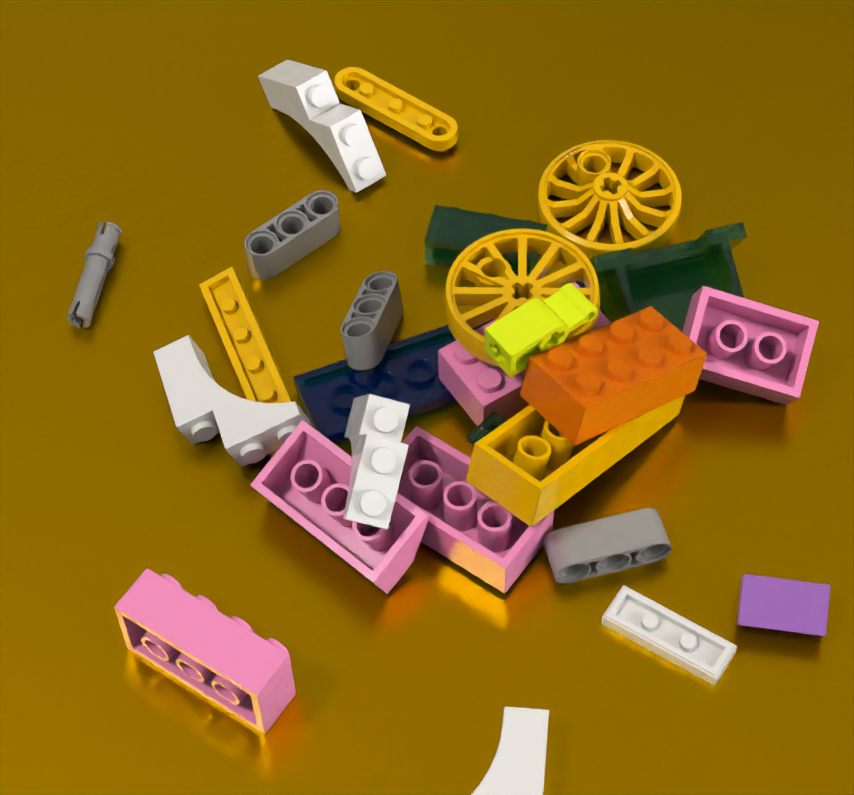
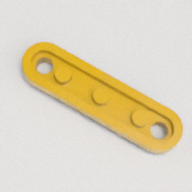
[334,67,458,151]

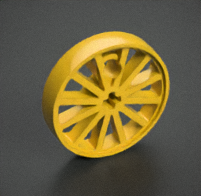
[538,140,682,266]
[444,229,600,370]

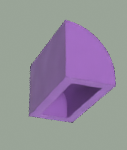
[737,574,831,637]

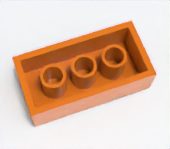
[520,306,707,446]

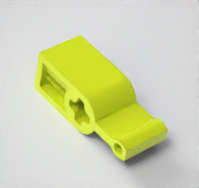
[485,283,598,378]

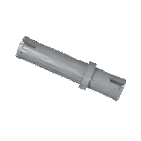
[66,221,122,328]

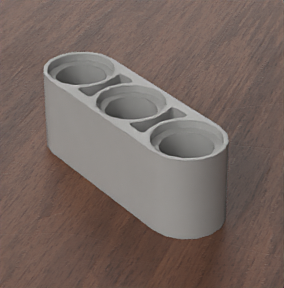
[244,190,341,280]
[340,271,404,370]
[543,508,672,584]

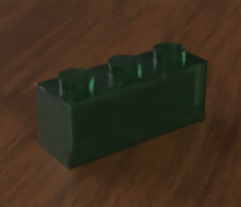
[425,205,547,276]

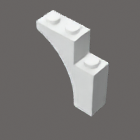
[258,60,386,193]
[153,335,312,467]
[343,394,410,530]
[472,706,549,795]

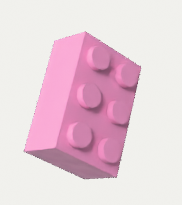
[682,286,819,405]

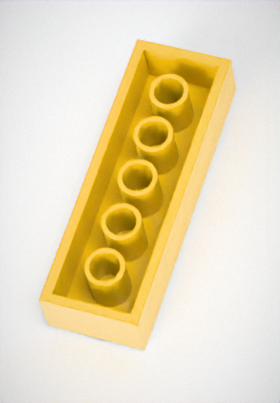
[466,396,685,527]

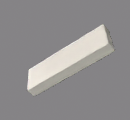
[601,585,737,686]

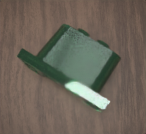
[582,222,747,332]

